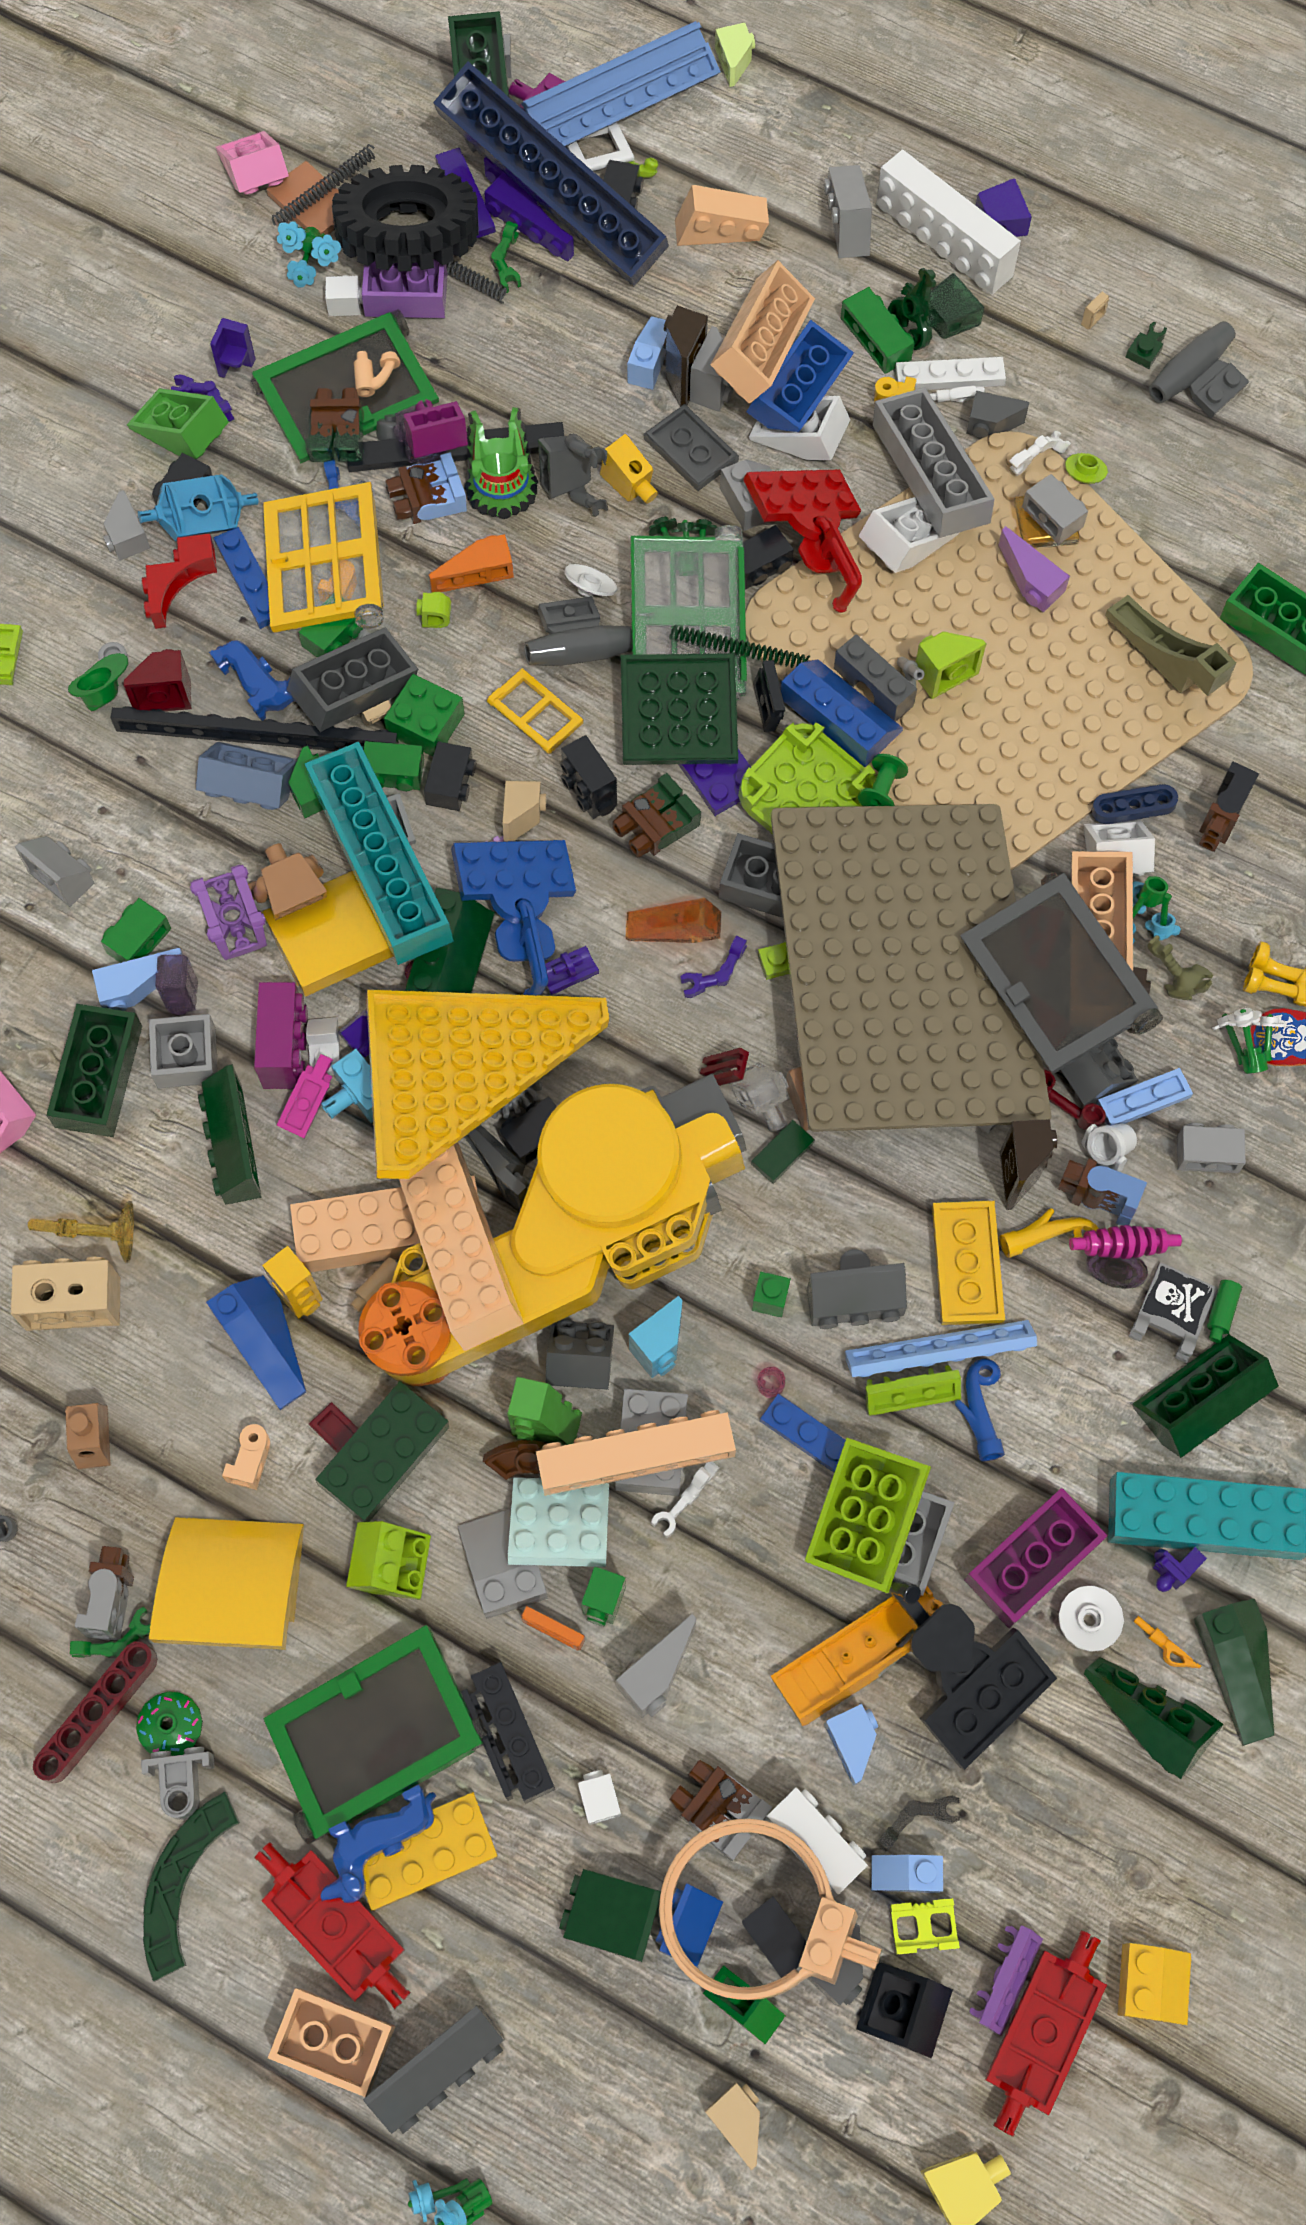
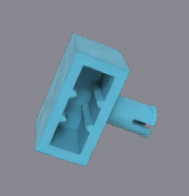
[320,1049,373,1123]

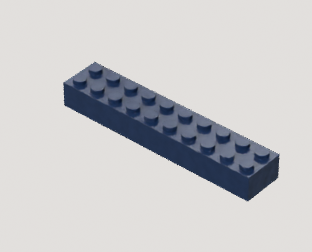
[433,61,669,287]

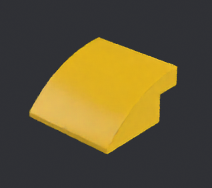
[261,871,394,997]
[149,1517,304,1650]

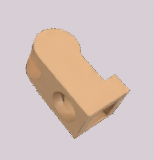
[222,1424,271,1490]

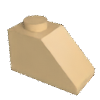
[502,781,546,842]
[705,2082,760,2171]

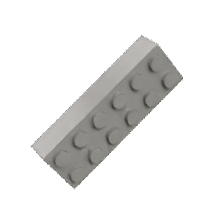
[873,387,995,538]

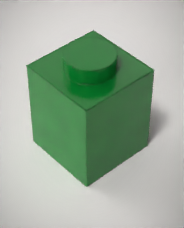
[752,1271,791,1318]

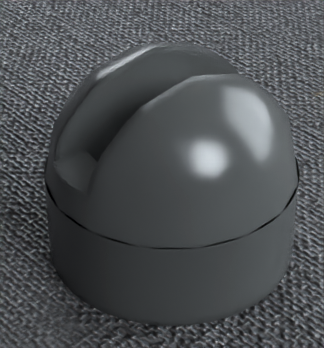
[0,1515,18,1542]

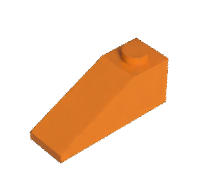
[429,534,514,592]

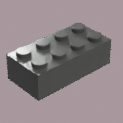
[287,627,419,732]
[719,833,783,918]

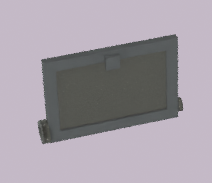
[960,872,1163,1075]

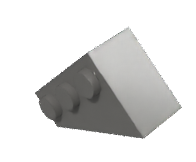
[824,165,872,258]

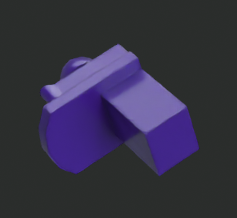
[1153,1547,1207,1592]

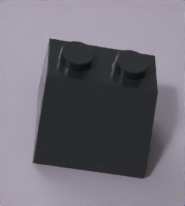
[856,1962,953,2059]

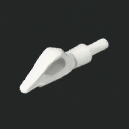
[930,386,985,403]

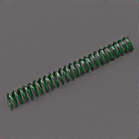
[669,624,810,669]

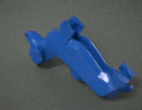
[209,641,297,721]
[320,1785,436,1903]

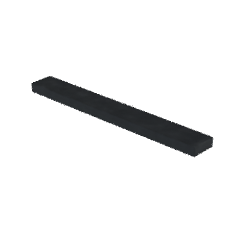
[346,422,564,472]

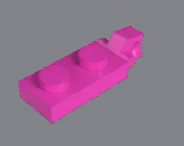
[276,1054,333,1139]

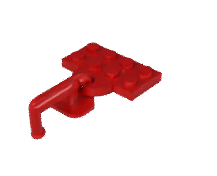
[743,469,862,613]

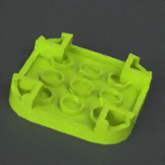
[738,722,876,834]

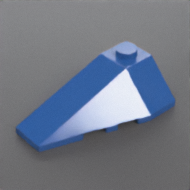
[206,1275,306,1410]

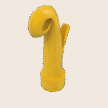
[999,1208,1099,1258]

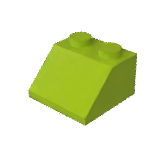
[916,631,986,699]

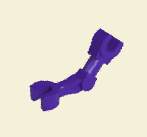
[171,374,235,422]
[680,935,747,998]

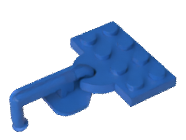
[451,840,576,996]

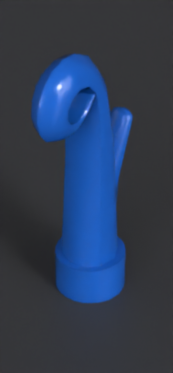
[954,1359,1005,1461]

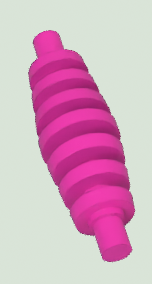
[1069,1225,1182,1259]

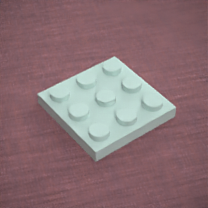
[508,1477,609,1567]

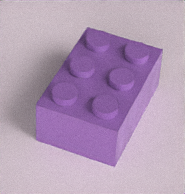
[362,259,448,318]

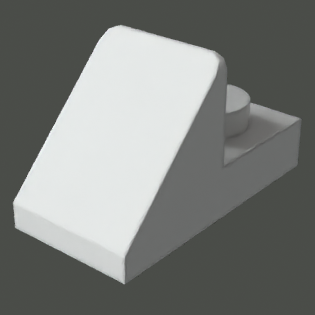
[306,1017,341,1075]

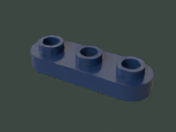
[1092,784,1178,824]

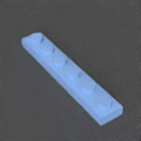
[845,1320,1037,1377]

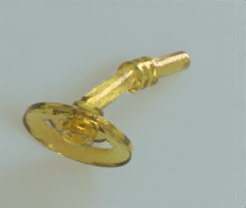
[28,1201,134,1263]

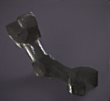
[875,1795,960,1852]

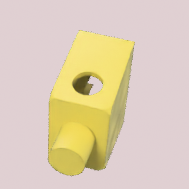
[920,2151,1011,2225]

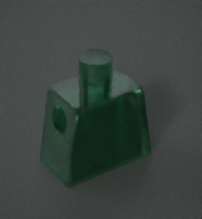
[916,273,984,339]

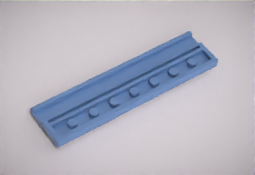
[521,21,721,146]

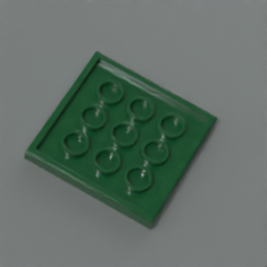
[621,653,738,765]

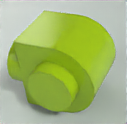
[417,592,451,628]

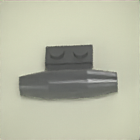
[1149,321,1250,418]
[524,596,632,666]

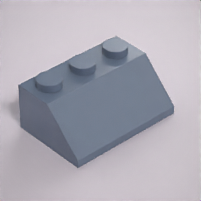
[196,742,298,810]

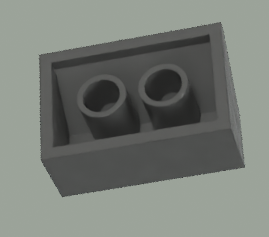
[806,1263,907,1329]

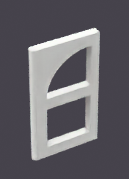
[565,122,634,171]

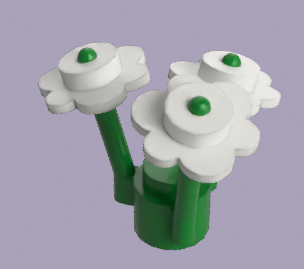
[1212,1008,1287,1074]

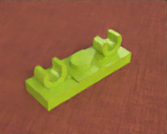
[865,1365,961,1416]

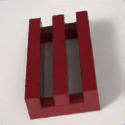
[698,1048,749,1086]

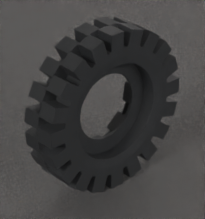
[332,165,479,271]

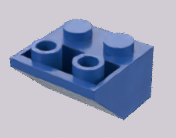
[655,1883,723,1967]

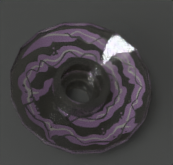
[1086,1254,1148,1289]

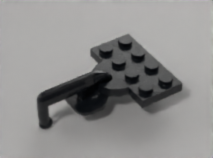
[889,1579,1057,1770]

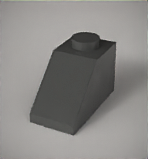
[966,390,1030,438]

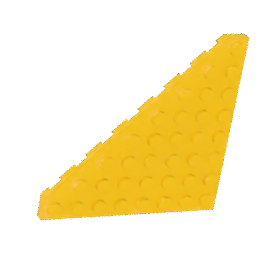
[366,990,609,1179]

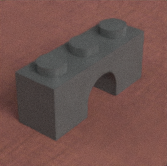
[834,634,917,722]

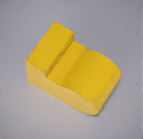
[874,377,916,403]

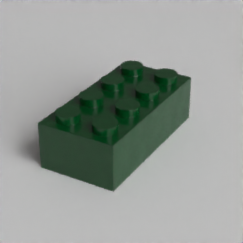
[448,11,510,98]
[46,1004,142,1137]
[315,1381,449,1522]

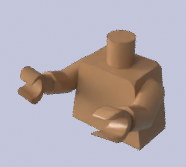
[248,843,327,920]

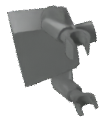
[538,433,608,517]

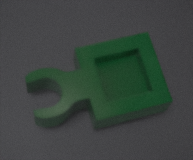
[1125,322,1167,369]

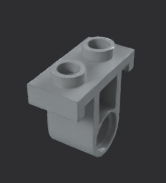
[141,1747,215,1820]

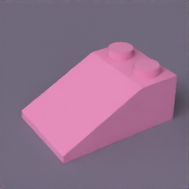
[216,131,289,194]

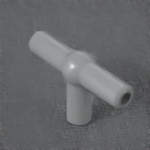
[896,657,924,695]

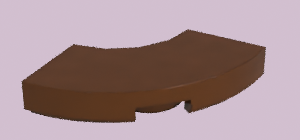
[483,1440,549,1480]

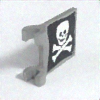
[1128,1262,1218,1363]

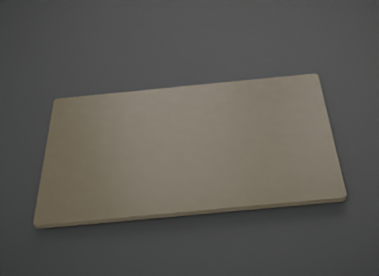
[771,804,1052,1132]

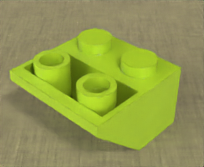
[346,1521,431,1600]

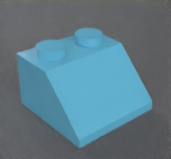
[628,1296,683,1378]

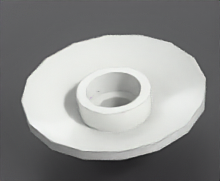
[564,564,617,597]
[1058,1586,1124,1652]

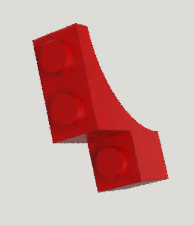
[142,533,217,629]

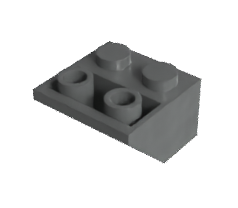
[1061,1034,1139,1106]
[545,1319,614,1390]

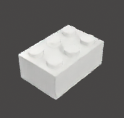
[764,1787,868,1898]

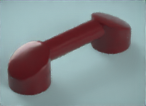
[1044,1069,1106,1130]

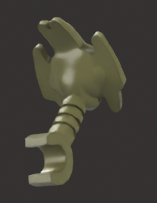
[1147,935,1213,1000]

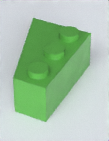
[507,1377,582,1446]

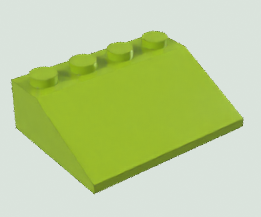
[804,1438,931,1593]

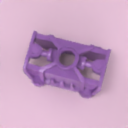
[190,864,267,960]

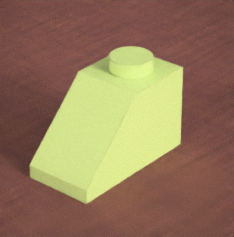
[715,23,755,87]

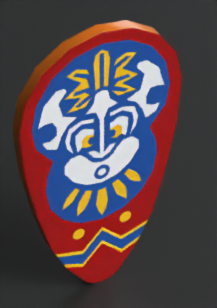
[1250,1008,1306,1066]

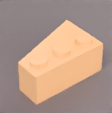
[675,185,769,246]

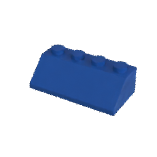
[746,320,854,432]
[781,659,903,767]

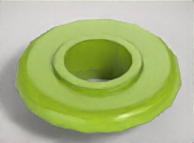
[1065,453,1108,484]

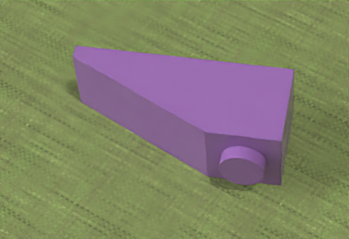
[998,526,1070,612]

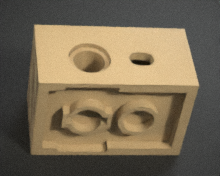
[11,1257,121,1331]

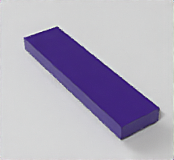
[435,147,496,238]

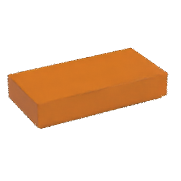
[521,1606,585,1651]

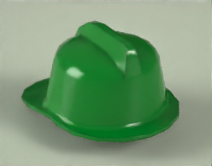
[68,653,128,711]

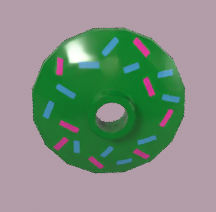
[136,1691,203,1756]

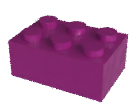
[254,982,308,1089]

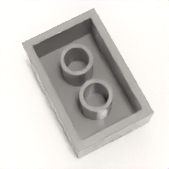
[615,1389,688,1496]

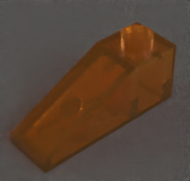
[626,898,721,943]

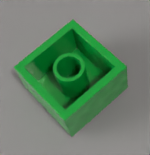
[384,674,465,757]

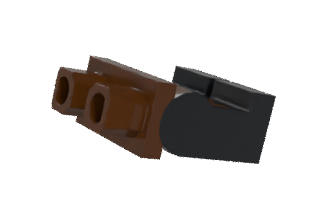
[1199,761,1260,852]

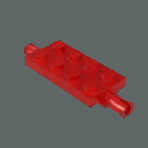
[254,1842,411,2010]
[984,1930,1107,2137]

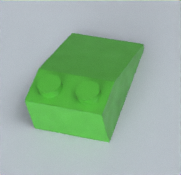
[127,388,229,459]

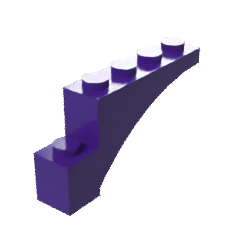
[484,156,574,262]

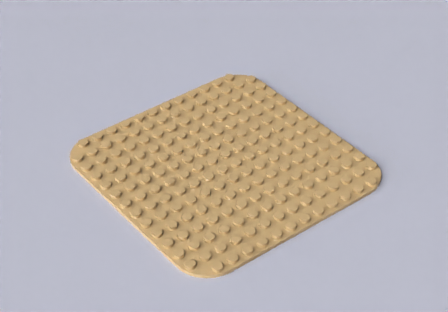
[745,431,1253,870]

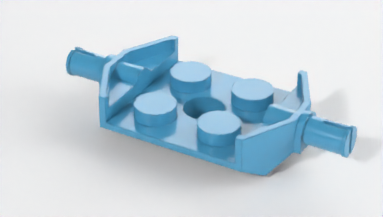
[138,474,259,542]

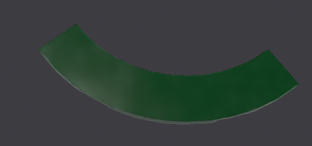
[143,1792,240,1982]

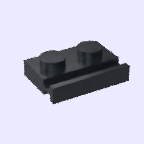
[753,660,785,732]

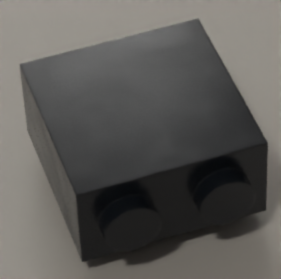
[560,735,617,819]

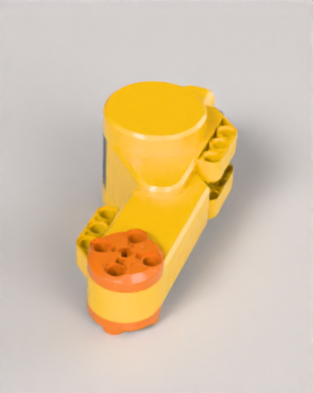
[358,1073,747,1386]

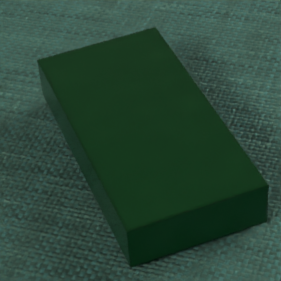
[751,1120,815,1184]

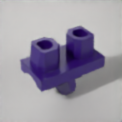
[545,946,599,995]

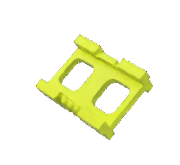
[890,1898,960,1955]

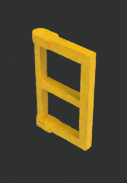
[487,668,584,754]

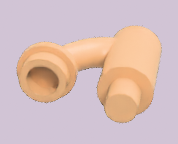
[353,351,400,397]

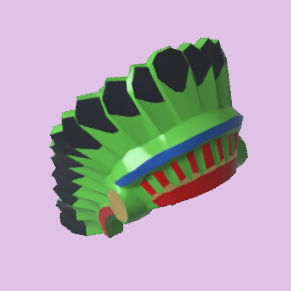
[464,407,539,519]

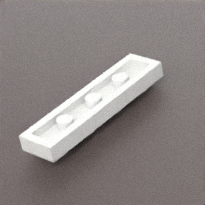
[895,357,1006,390]

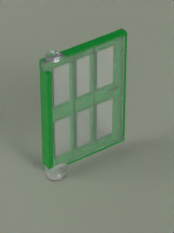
[630,525,747,701]

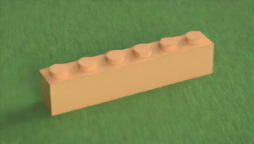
[536,1410,736,1496]

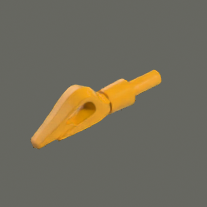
[1133,1616,1201,1669]

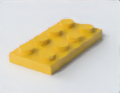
[932,1201,1005,1325]
[364,1792,498,1911]

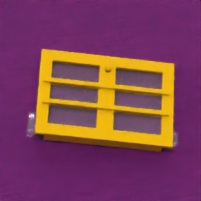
[263,479,384,633]

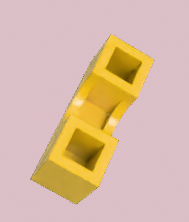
[262,1245,323,1319]

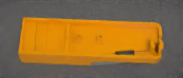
[771,1586,944,1726]

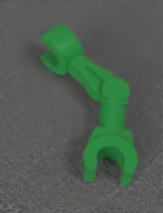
[491,221,521,293]
[70,1607,151,1658]

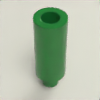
[1207,1280,1243,1343]

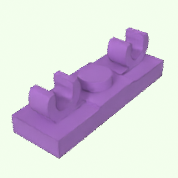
[969,1925,1043,2036]

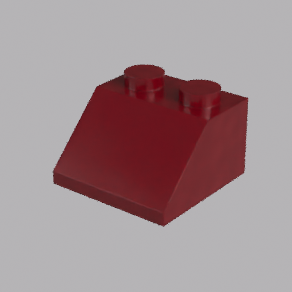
[124,649,192,711]

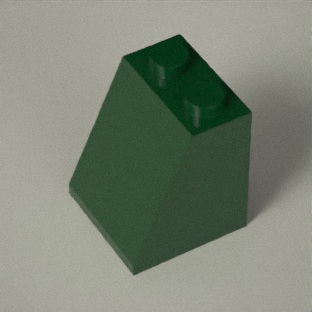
[559,1869,661,1963]

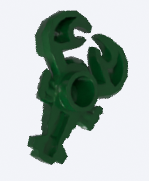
[888,268,936,350]

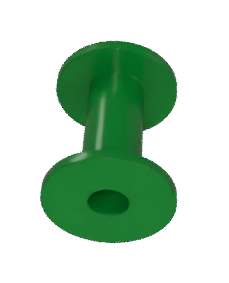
[858,754,908,806]

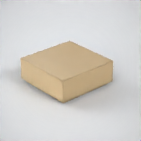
[1081,291,1109,330]
[361,700,391,726]

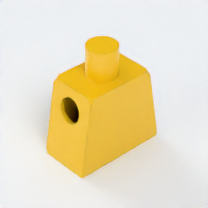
[600,434,658,504]

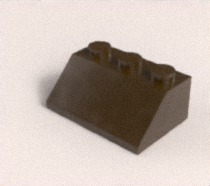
[663,305,708,407]
[1000,1119,1057,1210]

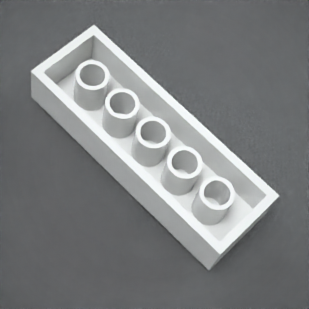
[876,149,1021,295]

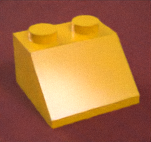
[1118,1943,1191,2025]

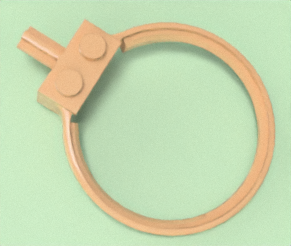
[659,1819,882,2000]

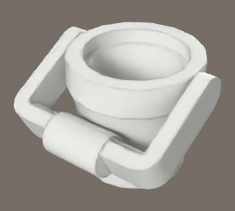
[1081,1123,1137,1172]

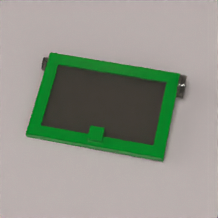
[249,309,439,464]
[263,1625,488,1845]

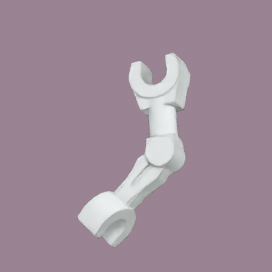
[1009,431,1071,476]
[651,1461,719,1538]

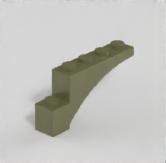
[1105,595,1236,696]

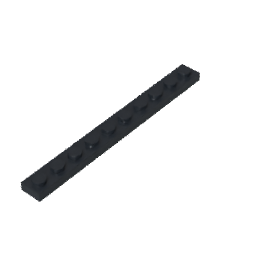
[110,706,399,751]

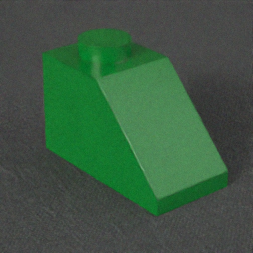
[703,1965,786,2045]

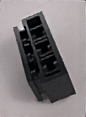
[461,1662,556,1804]

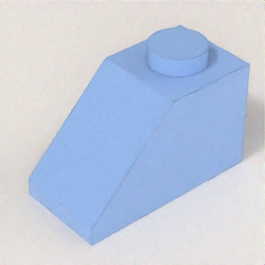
[824,1704,878,1786]
[871,1854,943,1893]

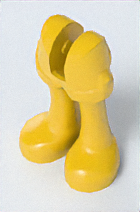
[1243,941,1306,1007]

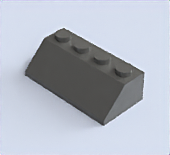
[363,2005,505,2134]

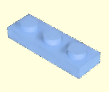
[1096,1068,1193,1126]

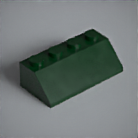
[405,887,495,993]
[198,1064,262,1205]
[1132,1334,1279,1458]

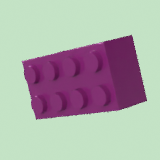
[964,1488,1108,1629]

